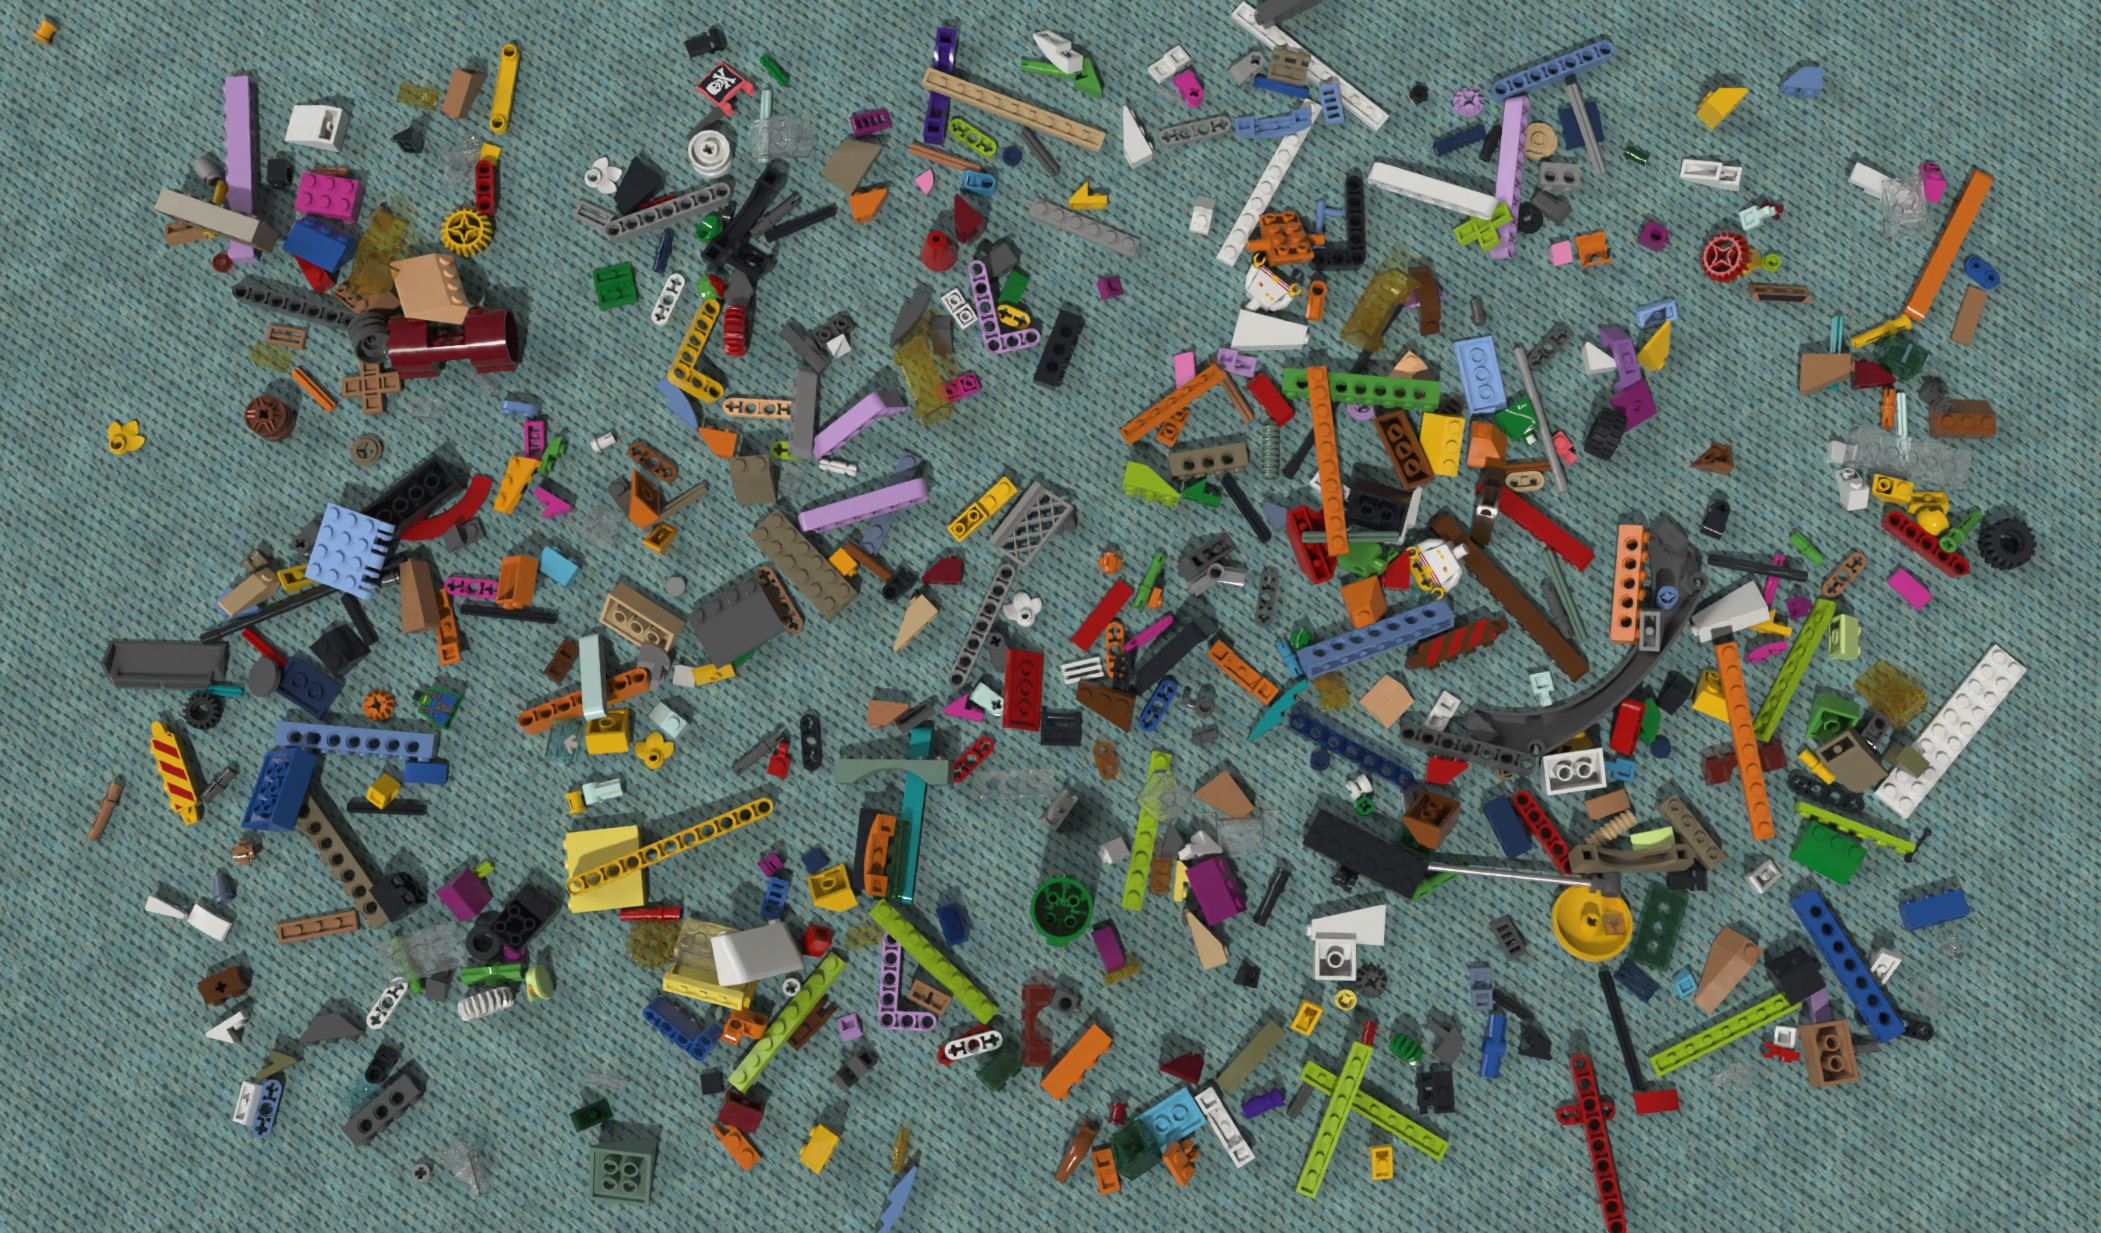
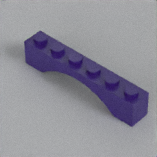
[923,27,957,145]

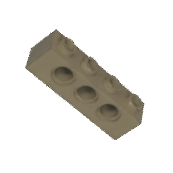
[1167,442,1249,482]
[1654,794,1726,870]

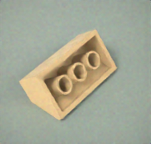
[599,582,686,655]

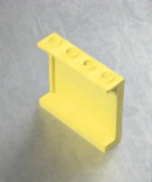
[563,825,647,914]
[663,921,752,1011]

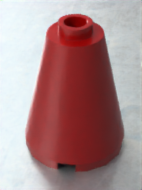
[920,230,958,272]

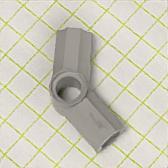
[1186,563,1246,597]

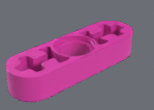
[444,577,499,599]

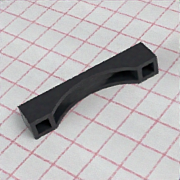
[700,165,786,273]

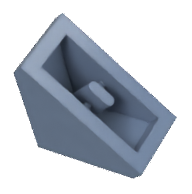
[1262,501,1289,533]

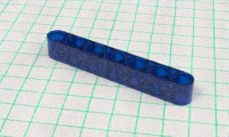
[1288,714,1414,789]

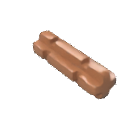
[310,167,349,178]

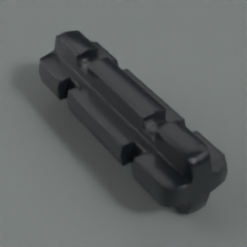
[1492,990,1529,1020]

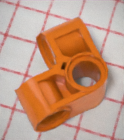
[720,1007,769,1046]

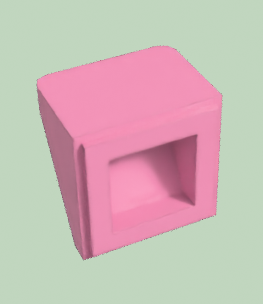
[1549,240,1573,267]

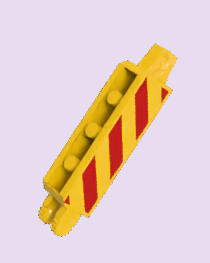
[150,721,203,826]

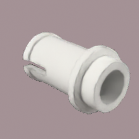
[590,432,616,453]

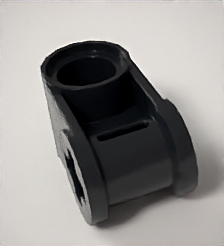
[1700,500,1731,540]
[882,567,918,604]
[365,1044,401,1084]

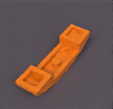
[434,588,461,666]
[1206,640,1279,705]
[864,814,896,897]

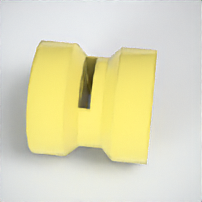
[1334,990,1357,1010]

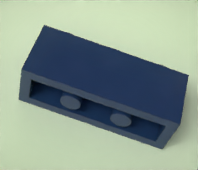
[1480,794,1533,860]

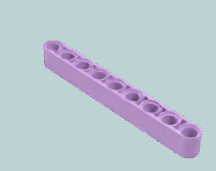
[1490,96,1530,260]

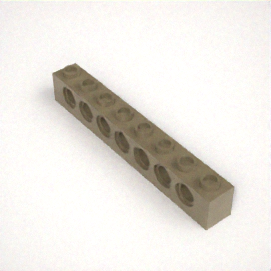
[297,788,391,930]

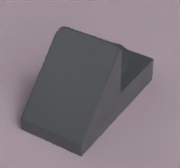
[606,477,630,518]
[442,519,485,553]
[425,958,458,1003]

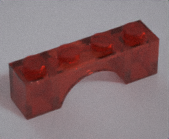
[1700,741,1788,786]
[1021,984,1050,1067]

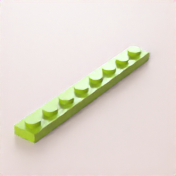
[1753,599,1838,742]
[1121,751,1172,911]
[868,898,999,1025]
[728,952,848,1093]
[1648,993,1802,1077]
[1295,1039,1374,1199]
[1298,1059,1450,1162]

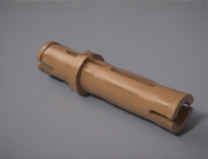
[86,782,124,842]

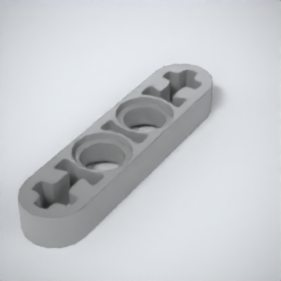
[1158,116,1231,148]

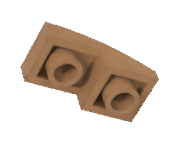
[1584,788,1631,821]

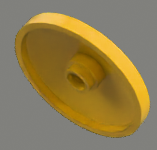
[1551,886,1633,962]

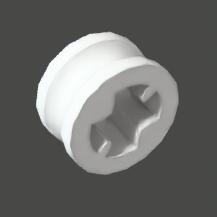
[782,978,801,997]

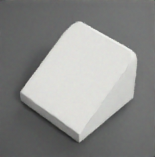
[1827,440,1849,464]
[673,664,695,688]
[1774,1025,1799,1049]

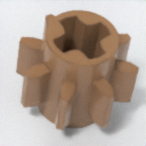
[232,840,258,865]

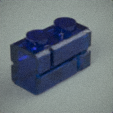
[936,903,968,948]

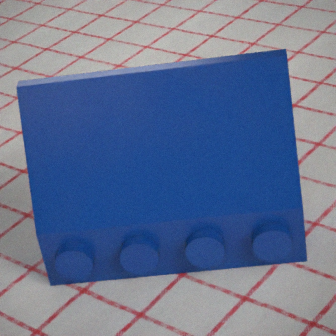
[241,747,317,832]

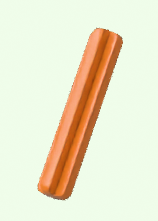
[291,368,337,412]

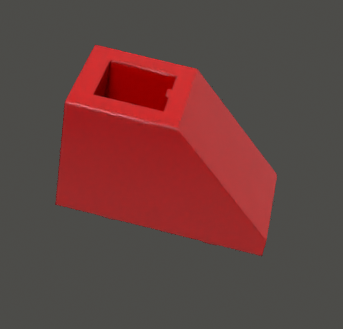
[1424,755,1469,786]

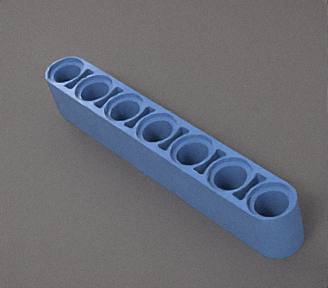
[1490,40,1614,103]

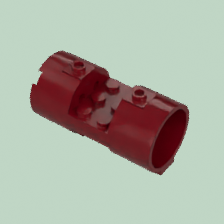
[387,306,519,379]

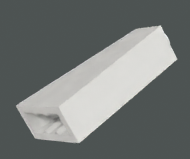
[1230,309,1310,351]
[1690,580,1770,643]
[1306,905,1386,946]

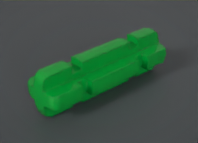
[759,54,789,87]

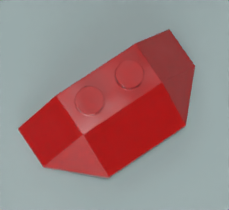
[1286,505,1338,585]

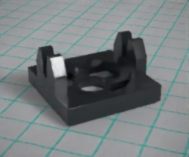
[725,237,778,281]

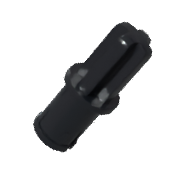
[1479,125,1502,163]

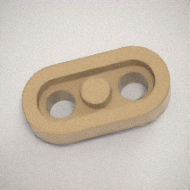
[1504,471,1544,493]

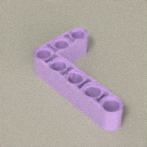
[968,260,1040,354]
[812,391,906,461]
[878,932,937,1031]

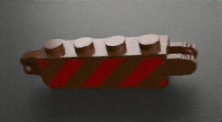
[1405,617,1509,671]

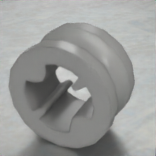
[412,1163,432,1182]

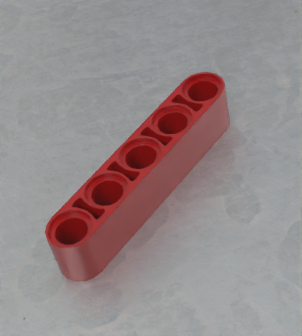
[1881,511,1970,579]
[1511,791,1576,876]

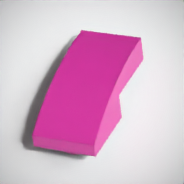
[936,372,981,406]
[1887,568,1933,611]
[1744,641,1788,664]

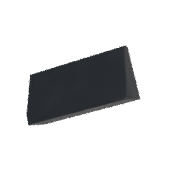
[392,127,423,154]

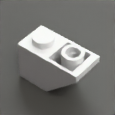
[1835,468,1869,511]
[1098,837,1130,866]

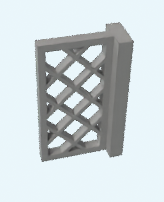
[988,481,1074,569]

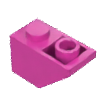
[1917,162,1947,203]

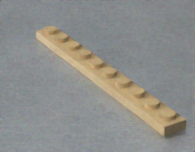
[921,67,1106,153]

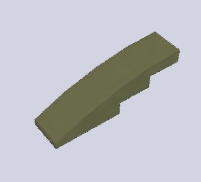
[1215,1018,1286,1095]

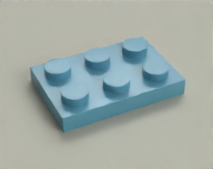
[1134,1087,1207,1155]

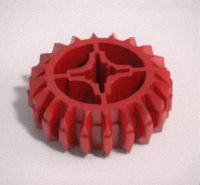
[1699,231,1753,283]
[723,305,749,357]

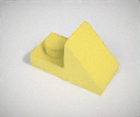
[1173,861,1190,902]

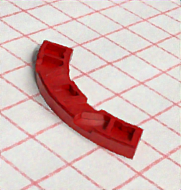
[399,475,493,541]

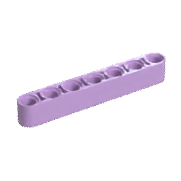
[798,478,930,536]

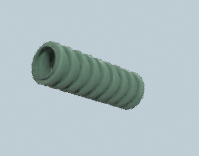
[1262,425,1280,480]

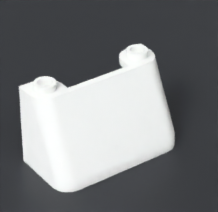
[711,918,805,986]

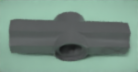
[780,322,831,375]

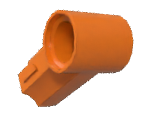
[1305,281,1327,321]

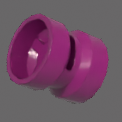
[757,850,785,878]

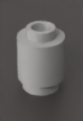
[193,157,222,186]

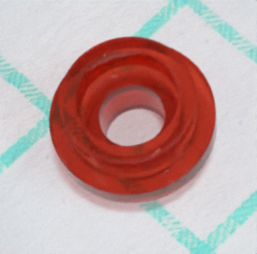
[212,254,232,273]

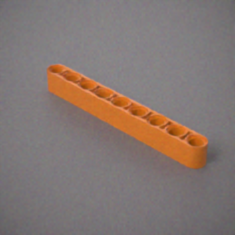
[1902,169,1994,323]

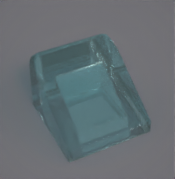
[1406,588,1431,609]

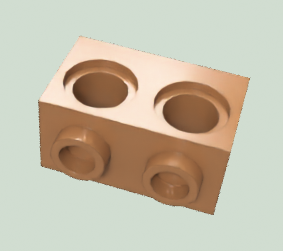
[907,979,953,1016]

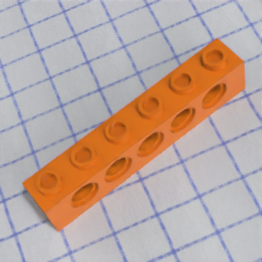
[1610,525,1650,645]

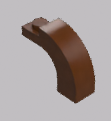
[1408,265,1441,336]

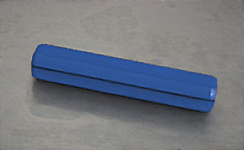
[1254,75,1309,99]

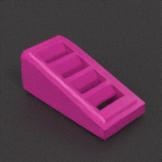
[524,421,545,460]

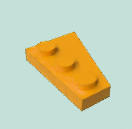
[493,455,542,515]

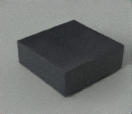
[700,1072,724,1095]

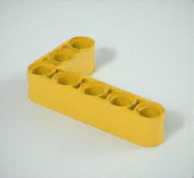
[667,299,724,404]

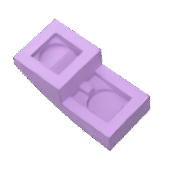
[1216,348,1257,378]

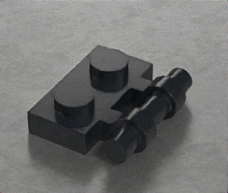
[1415,1071,1455,1114]

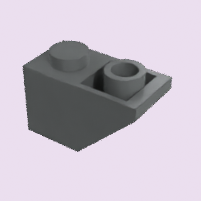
[724,269,755,312]

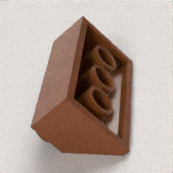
[1372,409,1436,492]

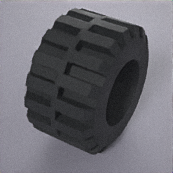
[1584,407,1628,461]
[1978,518,2037,571]

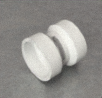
[1345,774,1373,800]

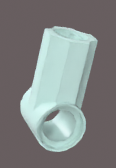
[582,778,624,806]

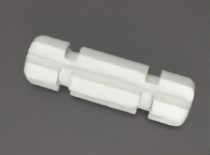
[819,458,857,476]

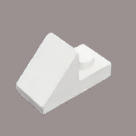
[1189,195,1216,235]
[1178,831,1223,860]
[1744,859,1782,894]
[1868,947,1902,987]
[205,1011,250,1043]

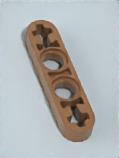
[756,566,804,634]

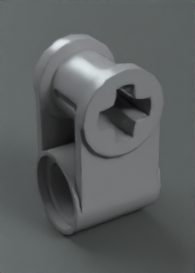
[1228,52,1264,87]

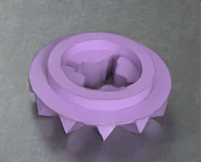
[1453,87,1484,117]
[1346,390,1377,421]

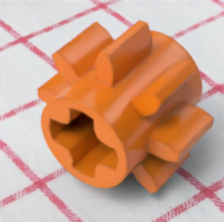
[1098,552,1122,575]

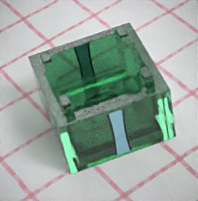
[1873,335,1930,382]

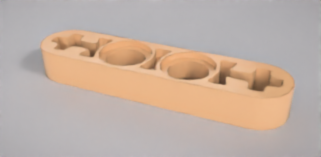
[723,398,791,420]

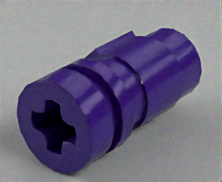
[1241,1086,1285,1120]

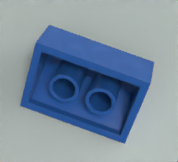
[283,215,357,273]

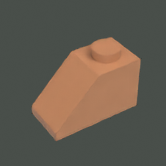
[866,700,910,730]

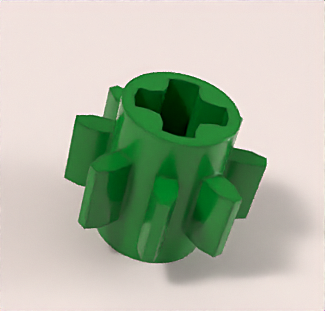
[1289,629,1315,650]

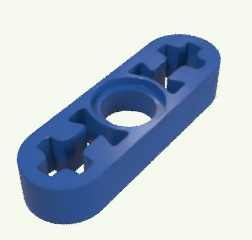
[1139,680,1177,732]

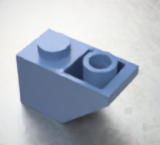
[1778,66,1823,98]

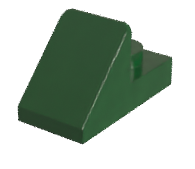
[569,1098,613,1133]

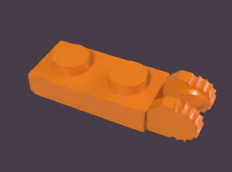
[711,1124,762,1172]

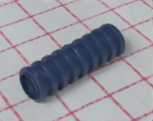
[1433,124,1486,157]

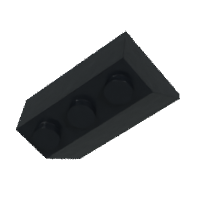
[1345,478,1413,537]

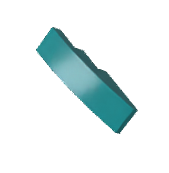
[1248,679,1309,743]

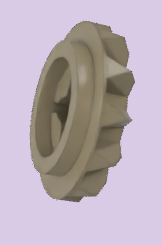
[351,436,382,467]

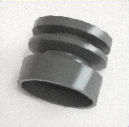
[347,312,391,364]

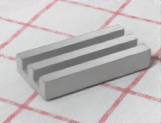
[572,200,616,232]

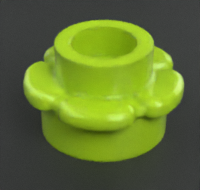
[1762,254,1781,272]

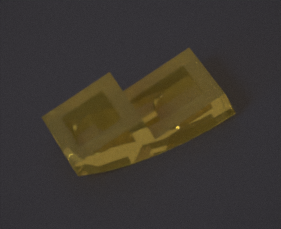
[396,83,439,110]

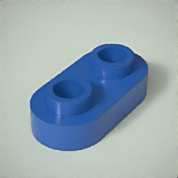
[1963,257,2000,289]

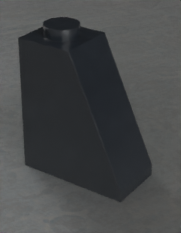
[613,156,663,216]

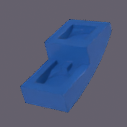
[403,762,447,785]

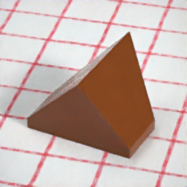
[1689,442,1734,475]

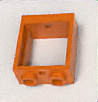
[496,555,539,610]

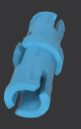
[1275,638,1304,679]

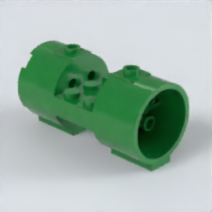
[1030,874,1093,948]

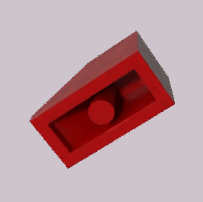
[1380,550,1411,591]

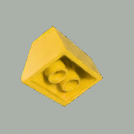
[1419,412,1465,477]

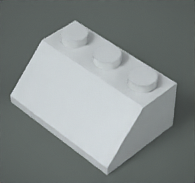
[1539,747,1607,796]

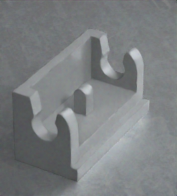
[1040,789,1079,832]

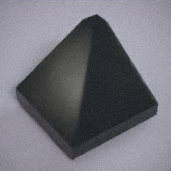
[1233,965,1261,989]

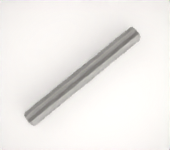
[1566,83,1607,175]

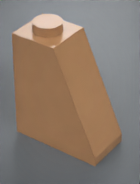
[441,68,488,120]
[1800,354,1855,396]
[1193,770,1255,821]

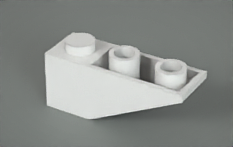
[1123,105,1154,169]

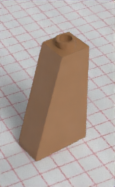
[399,558,442,634]

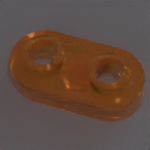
[1093,741,1118,781]

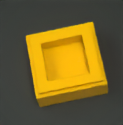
[477,143,503,167]

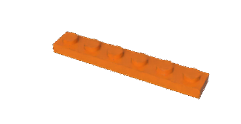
[1119,363,1225,445]

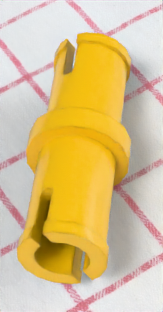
[1798,748,1836,785]

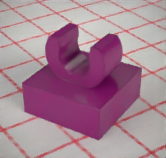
[1785,596,1813,620]

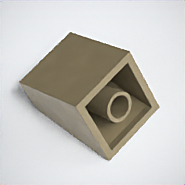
[729,455,777,506]

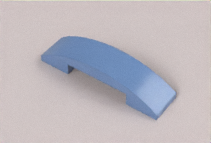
[1235,108,1312,139]

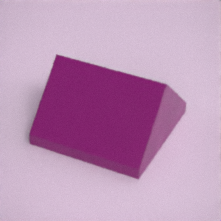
[435,867,493,922]

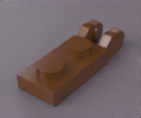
[787,998,837,1052]

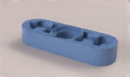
[252,1078,282,1138]

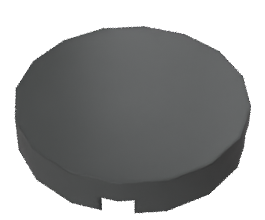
[248,658,281,698]

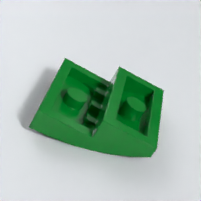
[592,263,638,310]

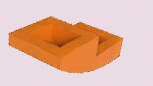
[1091,1148,1121,1195]

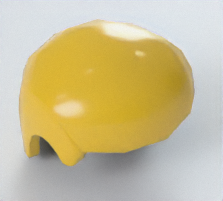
[1916,507,1949,536]

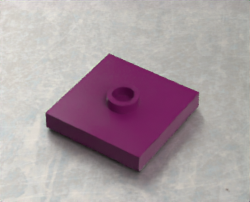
[1610,379,1657,432]

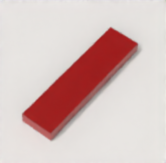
[1070,580,1134,653]

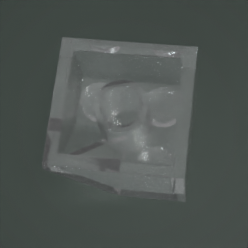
[1134,769,1194,826]

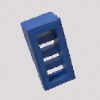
[760,876,791,919]

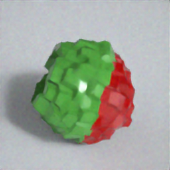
[695,274,726,302]

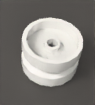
[688,130,733,179]

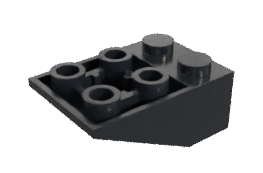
[486,882,560,954]

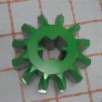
[1388,1033,1424,1065]

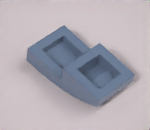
[1469,966,1493,1010]

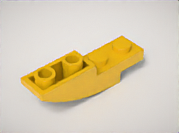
[947,476,1019,543]

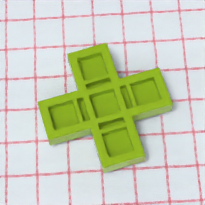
[1454,201,1513,252]

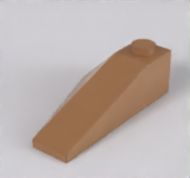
[1693,926,1764,1015]

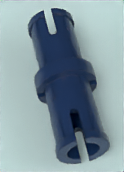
[652,233,673,273]

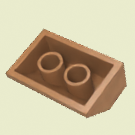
[1798,1019,1860,1087]

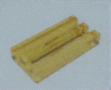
[249,343,293,373]

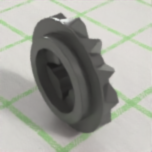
[1355,966,1387,998]

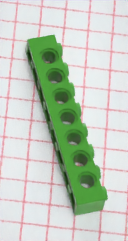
[1282,368,1441,412]

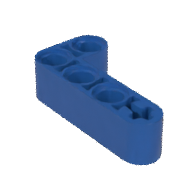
[642,997,723,1061]

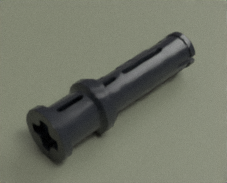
[1253,867,1293,927]

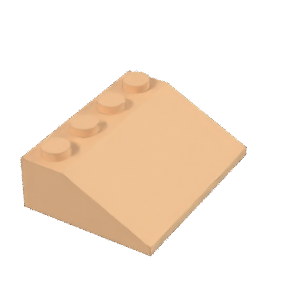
[390,253,469,324]

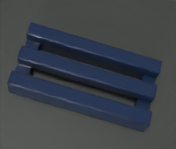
[1614,962,1659,1004]

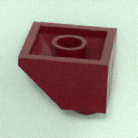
[1158,1051,1205,1085]

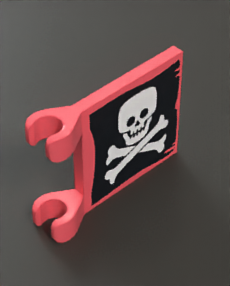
[695,61,756,117]

